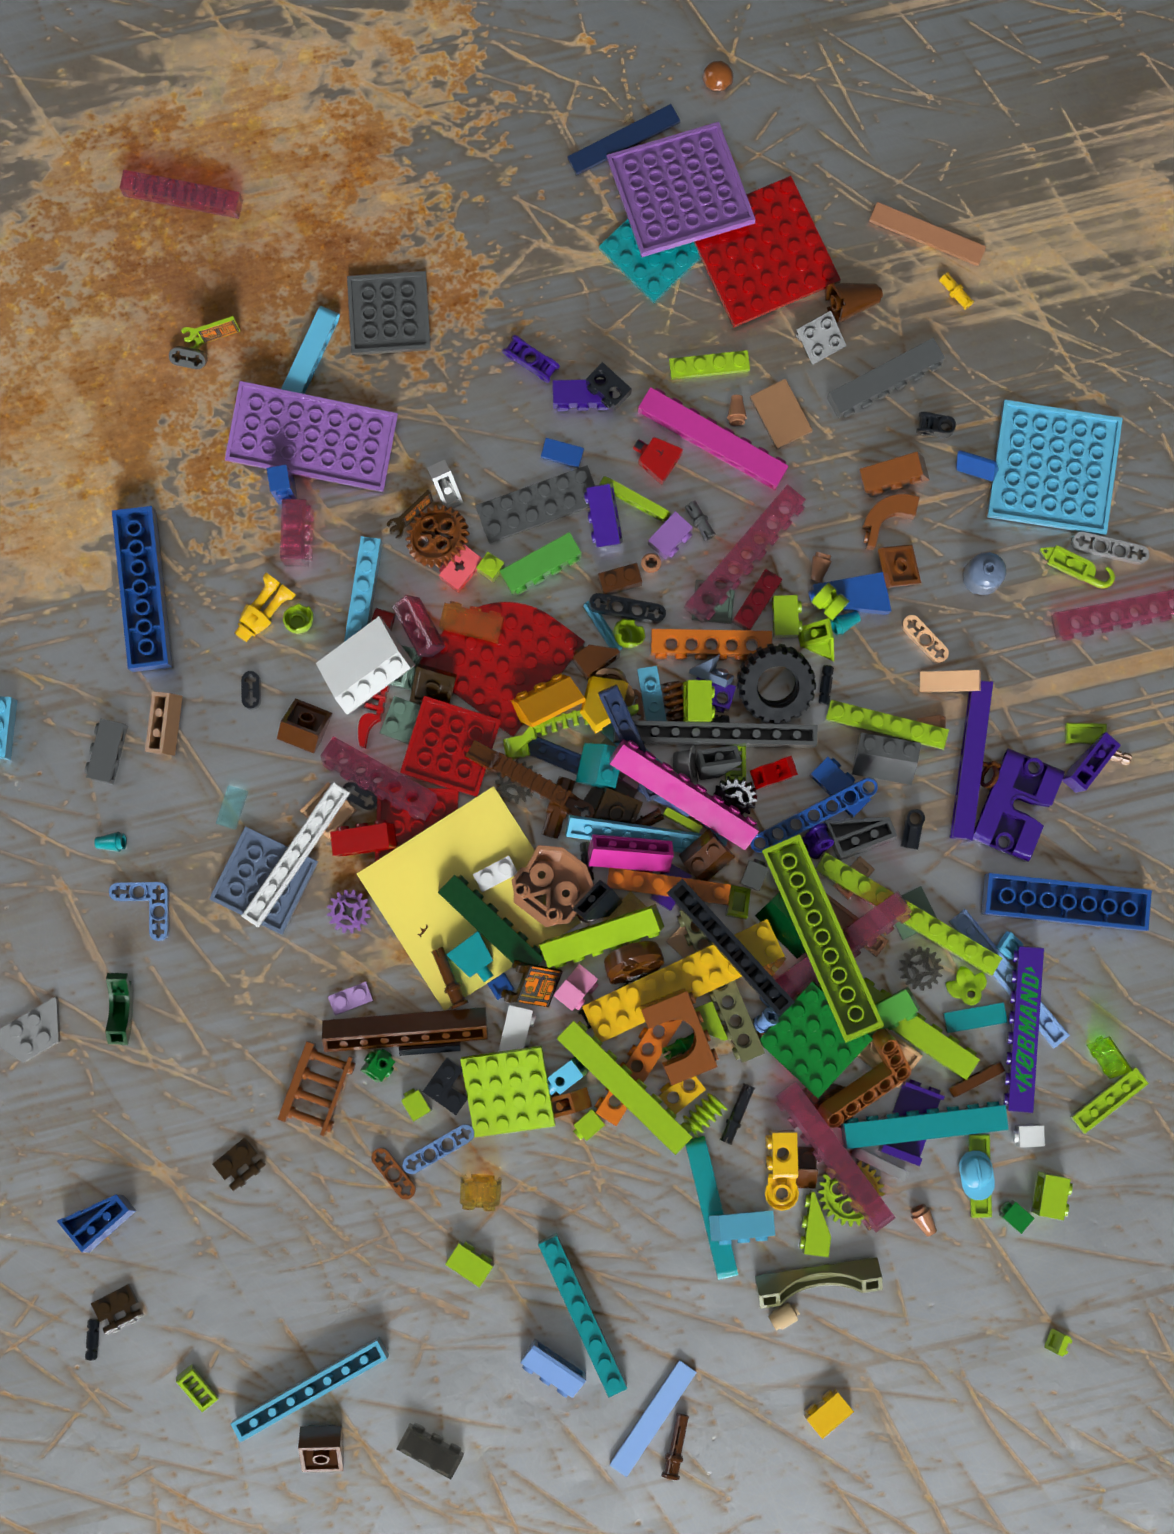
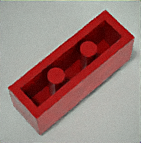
[330,820,397,857]

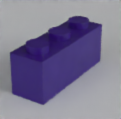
[553,379,613,411]
[584,483,623,547]

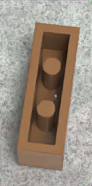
[145,691,183,756]

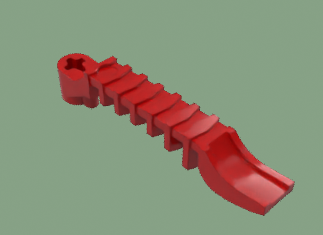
[358,608,396,749]

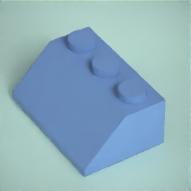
[521,1339,586,1398]

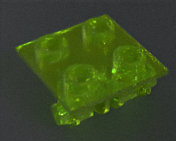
[1086,1036,1133,1079]

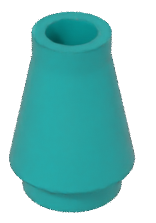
[830,611,861,635]
[94,832,127,852]

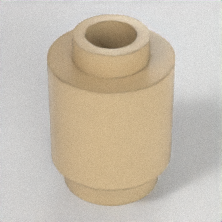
[768,1302,800,1331]

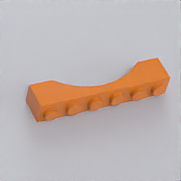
[607,868,731,906]

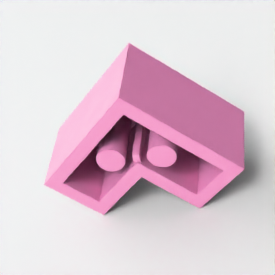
[553,964,598,1011]

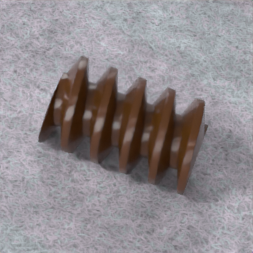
[661,681,684,722]

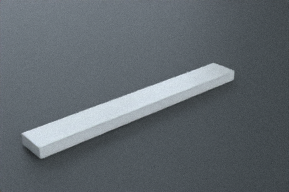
[242,781,350,928]

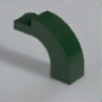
[105,973,133,1045]

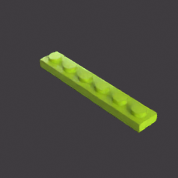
[826,700,949,750]

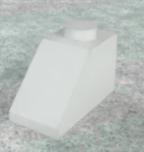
[427,460,464,509]

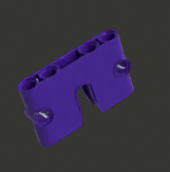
[973,748,1065,862]

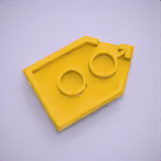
[580,676,628,734]

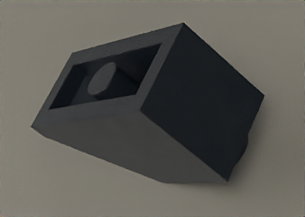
[572,880,623,920]

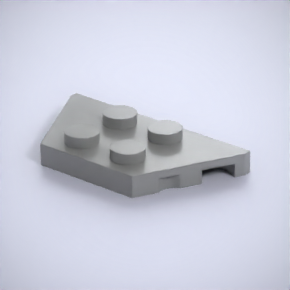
[0,997,60,1062]

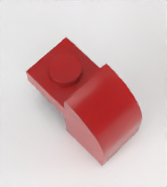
[750,755,798,790]

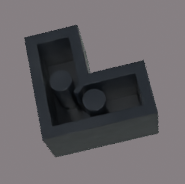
[422,1057,468,1115]

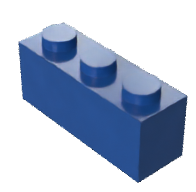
[266,465,298,506]
[809,757,871,818]

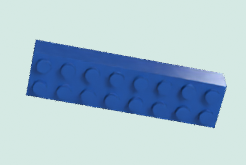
[112,506,172,672]
[981,873,1152,931]

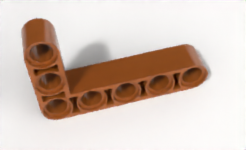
[818,1029,911,1128]

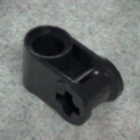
[916,412,956,438]

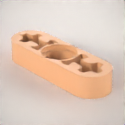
[902,615,949,664]

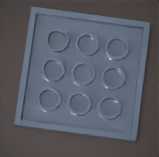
[209,826,318,935]

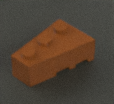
[860,451,930,496]

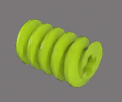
[682,1093,728,1138]

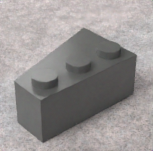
[824,817,897,861]

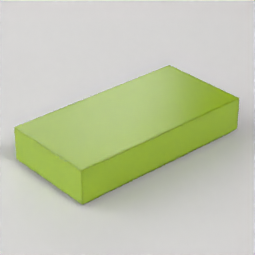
[1065,723,1107,744]

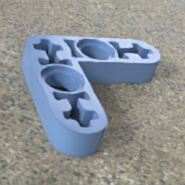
[109,882,169,941]

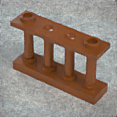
[278,1041,356,1136]

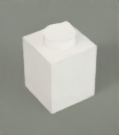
[1012,1124,1045,1147]

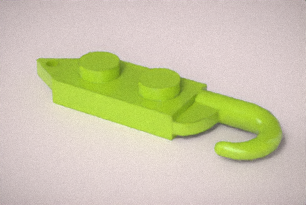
[1039,545,1115,589]

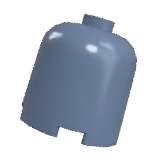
[963,552,1006,595]

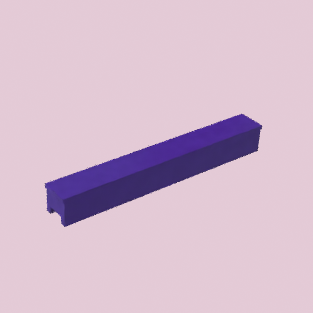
[950,681,994,842]

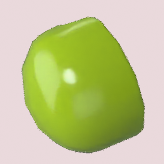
[283,603,314,634]
[613,619,645,649]

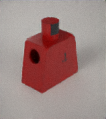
[633,437,683,485]

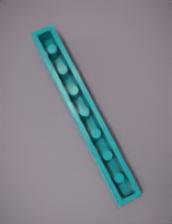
[841,1101,1009,1149]
[538,1233,627,1398]

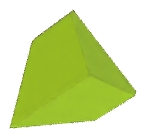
[798,618,834,661]

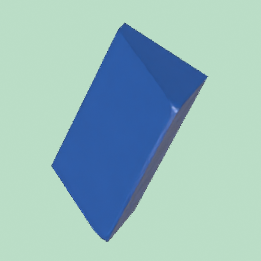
[957,450,999,481]

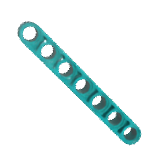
[686,1136,738,1280]

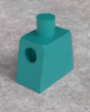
[446,931,493,982]

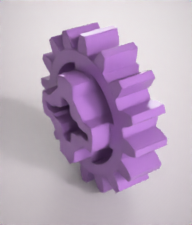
[327,890,371,934]

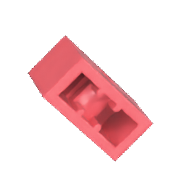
[439,544,483,593]

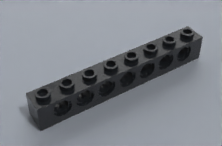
[667,879,795,1016]

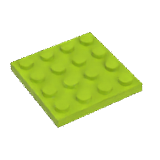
[460,1046,556,1137]

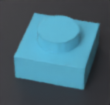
[996,931,1024,960]

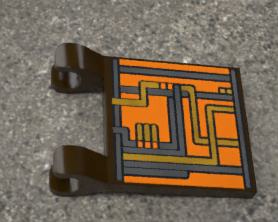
[387,490,433,540]
[500,960,563,1008]

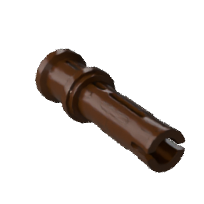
[431,947,469,1009]
[661,1413,689,1480]

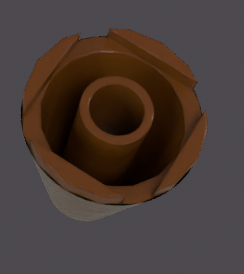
[825,283,883,323]

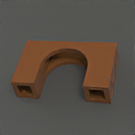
[639,988,719,1086]

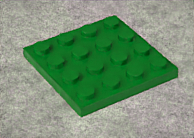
[759,981,873,1098]

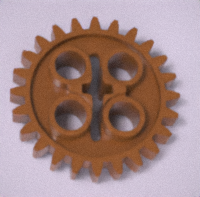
[405,505,470,568]

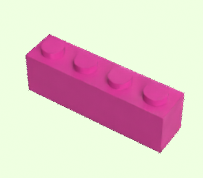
[588,834,674,873]

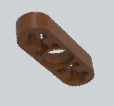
[948,1061,1005,1098]

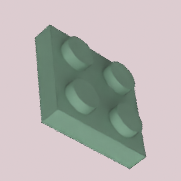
[380,696,421,745]

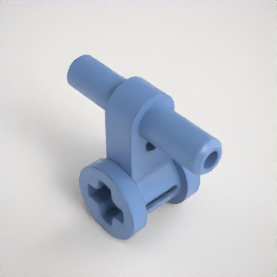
[753,997,781,1033]

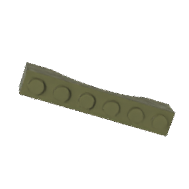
[755,1257,883,1309]

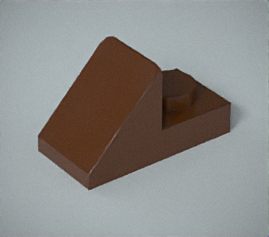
[796,1146,818,1189]

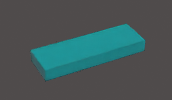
[943,1002,1008,1033]

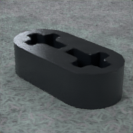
[241,671,261,710]
[343,782,377,810]

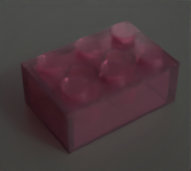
[280,499,314,567]

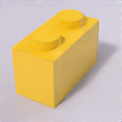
[804,1389,854,1439]

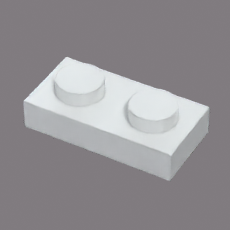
[473,856,517,892]

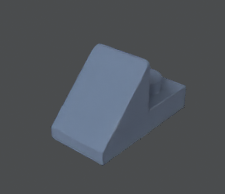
[689,654,734,687]

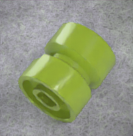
[811,582,849,620]

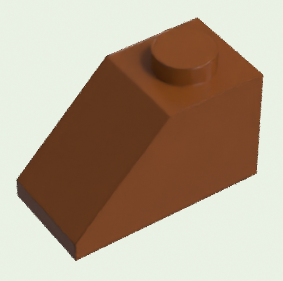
[551,1087,592,1118]

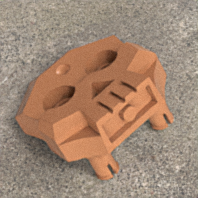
[512,845,594,927]

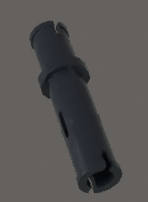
[720,1083,755,1145]

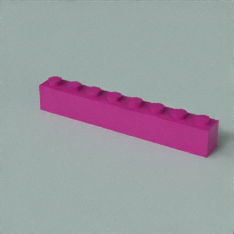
[638,387,788,490]
[609,739,759,850]

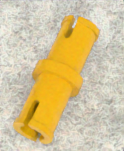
[939,272,974,310]

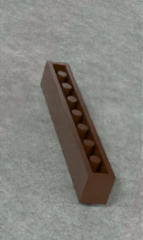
[322,1007,488,1052]

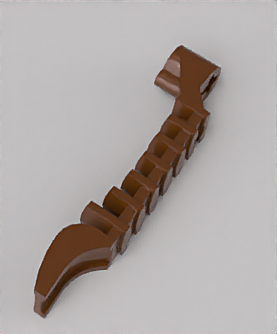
[466,740,594,818]

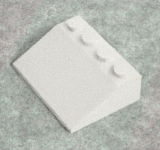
[316,616,415,714]

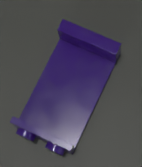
[879,1079,945,1166]

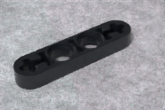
[588,593,666,624]

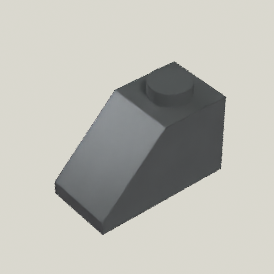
[695,745,742,780]

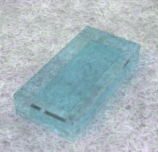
[216,785,248,830]

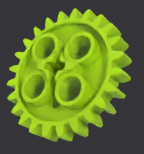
[817,1159,885,1227]

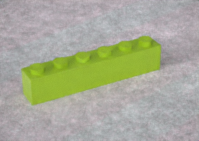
[539,904,664,969]

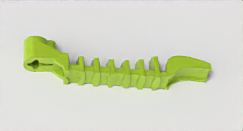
[503,704,639,759]

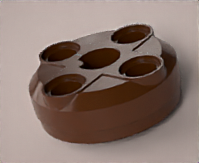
[604,941,665,984]

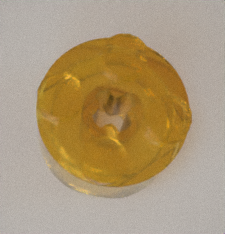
[459,1174,502,1212]

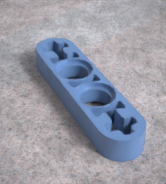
[403,1124,474,1174]

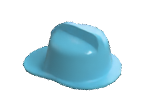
[959,1151,995,1200]

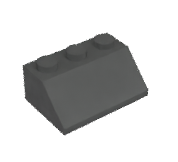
[852,733,921,785]

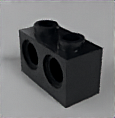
[586,362,632,411]

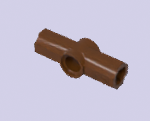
[541,776,576,839]

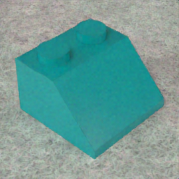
[575,743,620,790]

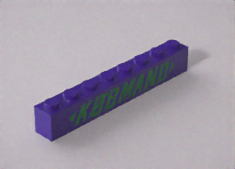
[1003,946,1044,1113]

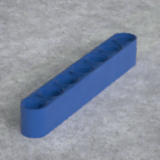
[750,777,878,853]

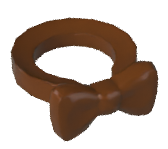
[980,761,1001,789]

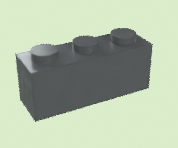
[85,718,128,785]

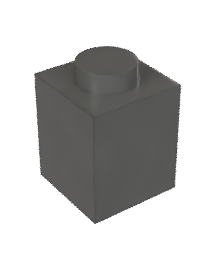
[740,858,768,891]

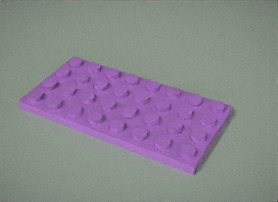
[225,381,398,492]

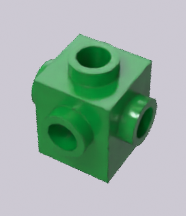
[360,1049,396,1082]

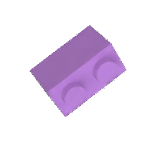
[648,511,693,560]

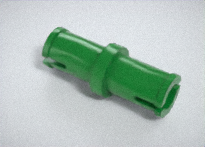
[662,1032,694,1060]

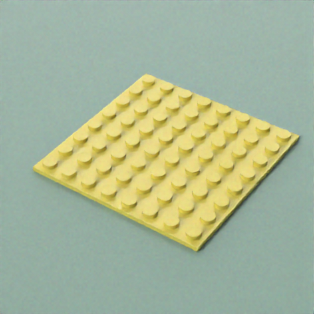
[357,786,581,1011]

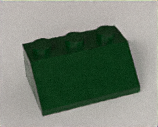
[755,891,806,959]

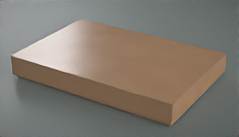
[750,379,813,449]

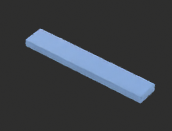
[609,1359,697,1477]

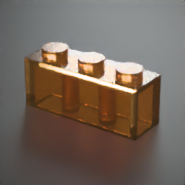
[439,601,504,643]

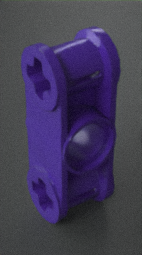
[502,335,560,383]

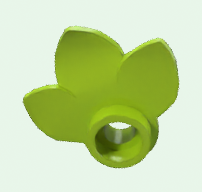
[945,966,987,1005]

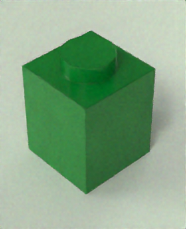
[999,1200,1035,1234]

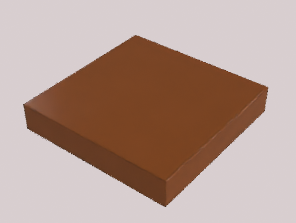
[878,544,921,588]

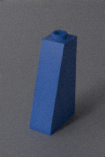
[808,572,891,615]

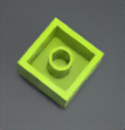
[1031,1171,1073,1220]

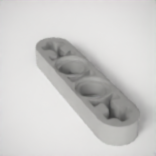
[1071,532,1149,565]

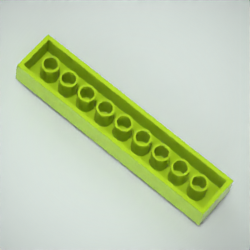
[762,834,884,1043]

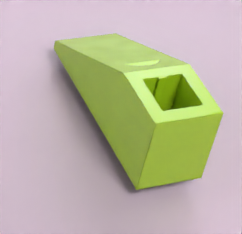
[799,1190,831,1258]

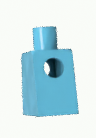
[547,1056,589,1095]

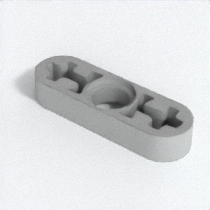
[851,1148,909,1181]

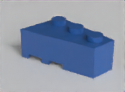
[57,1194,136,1253]

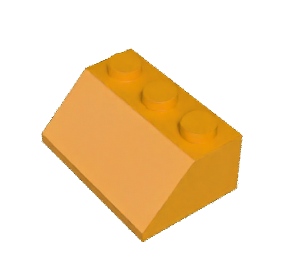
[511,673,586,727]

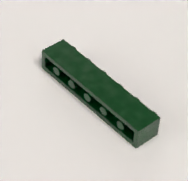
[438,874,544,965]

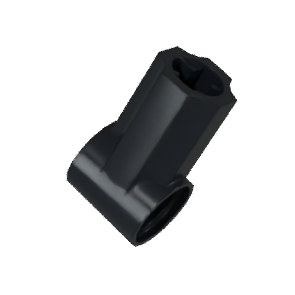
[900,809,925,850]

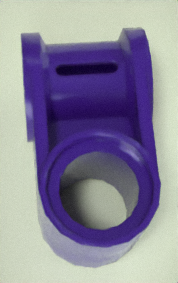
[802,823,834,859]

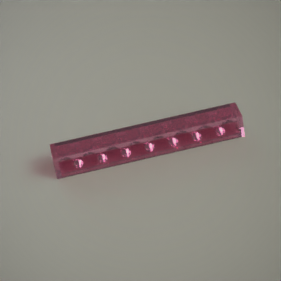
[774,891,913,1001]
[775,1081,896,1233]

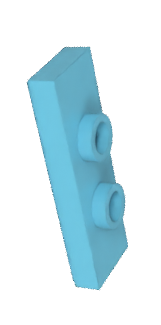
[637,666,667,721]

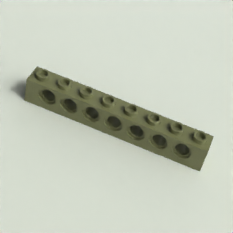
[676,910,765,1063]

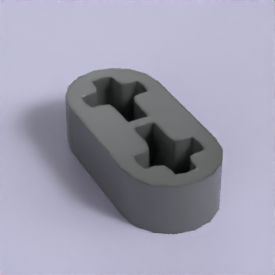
[169,346,208,369]

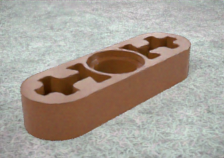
[371,1148,416,1199]

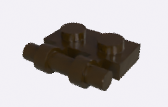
[212,1138,266,1191]
[91,1284,144,1335]

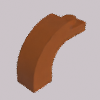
[862,494,920,551]

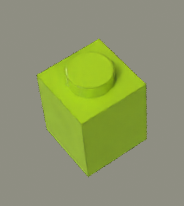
[476,551,505,583]
[401,1088,432,1122]
[573,1108,605,1141]

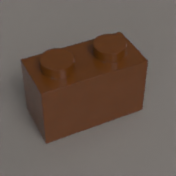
[598,563,642,595]

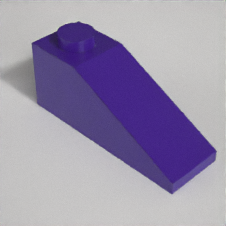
[1062,732,1121,793]

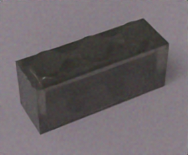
[396,1423,464,1480]

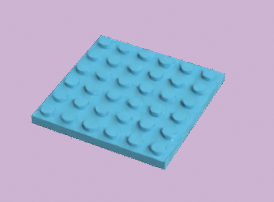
[987,400,1123,535]

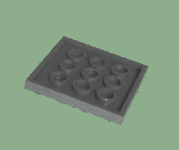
[347,271,431,355]

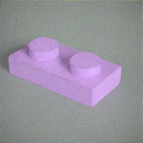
[328,982,374,1015]

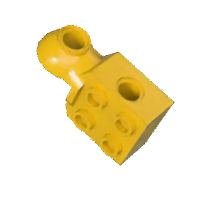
[765,1130,799,1211]

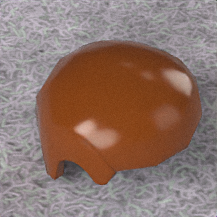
[703,61,733,91]

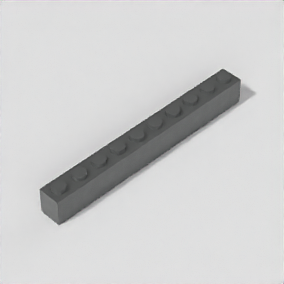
[613,720,817,748]

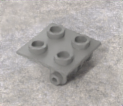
[796,311,846,365]

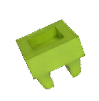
[1044,1328,1072,1357]

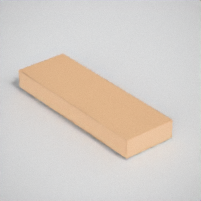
[920,670,981,693]

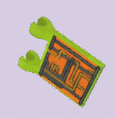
[181,316,240,349]

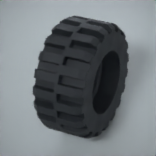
[737,643,816,724]

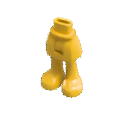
[234,572,296,642]

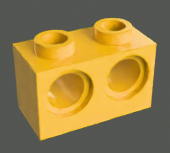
[658,1076,706,1114]

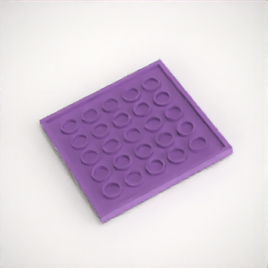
[607,122,755,257]

